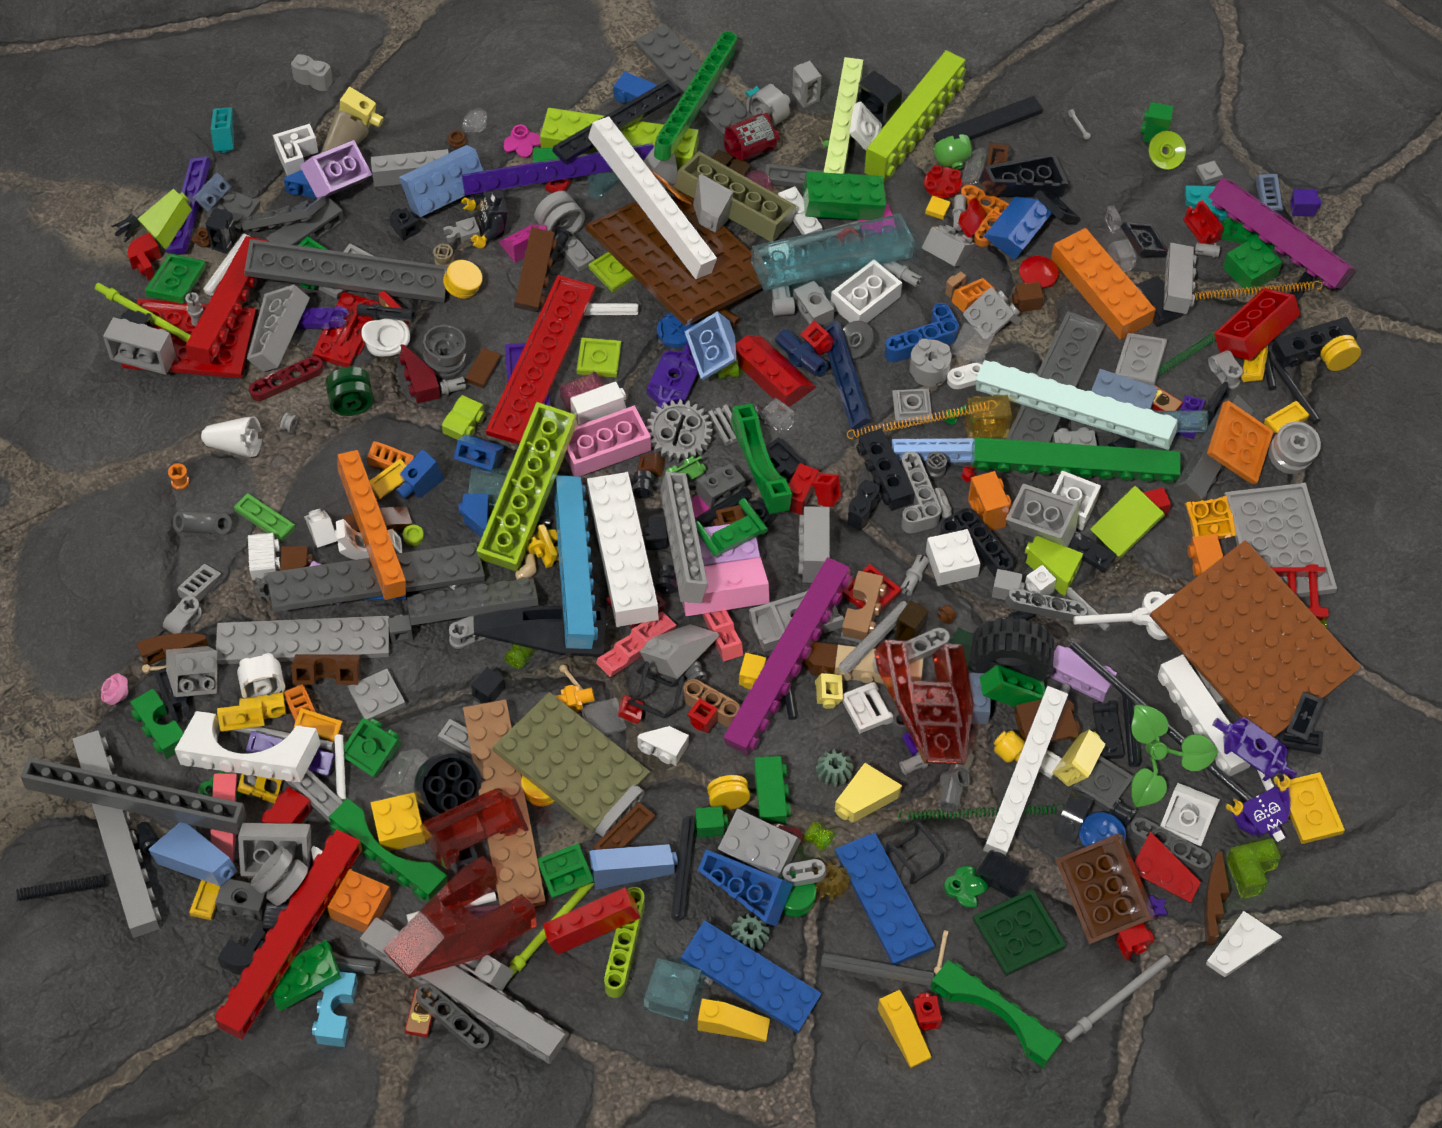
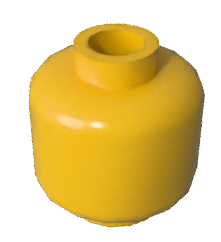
[993,731,1025,763]

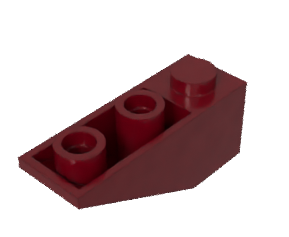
[398,344,440,404]

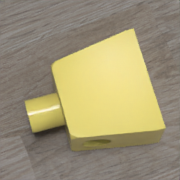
[339,87,384,128]

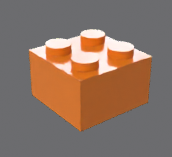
[968,471,1011,531]
[327,869,392,933]

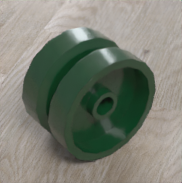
[325,367,374,416]

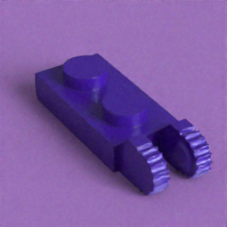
[296,306,349,329]

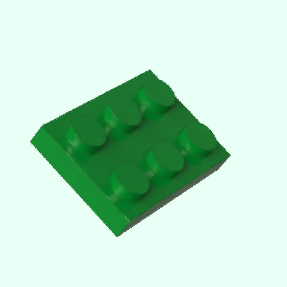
[145,253,207,304]
[272,940,341,1011]

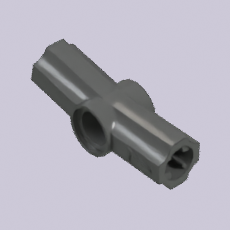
[939,749,975,813]

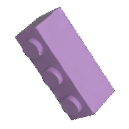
[1048,645,1117,703]

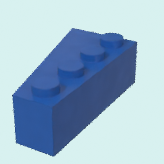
[698,849,793,926]

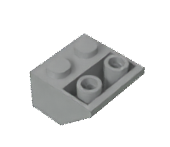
[922,225,977,266]
[166,646,217,697]

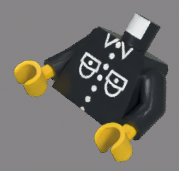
[461,189,508,249]

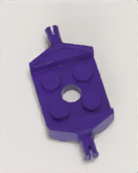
[647,342,698,413]
[1212,717,1297,781]

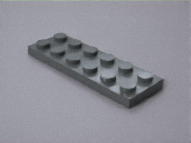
[407,577,539,625]

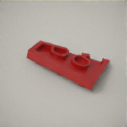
[1134,832,1201,904]

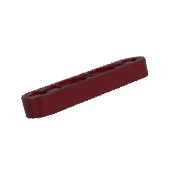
[249,356,324,401]

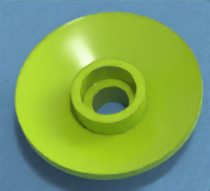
[1149,131,1186,170]

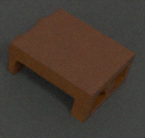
[1013,698,1080,743]

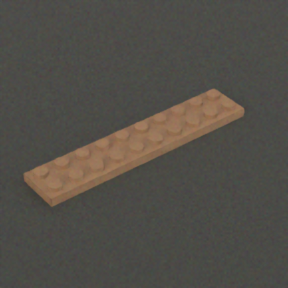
[463,700,546,913]

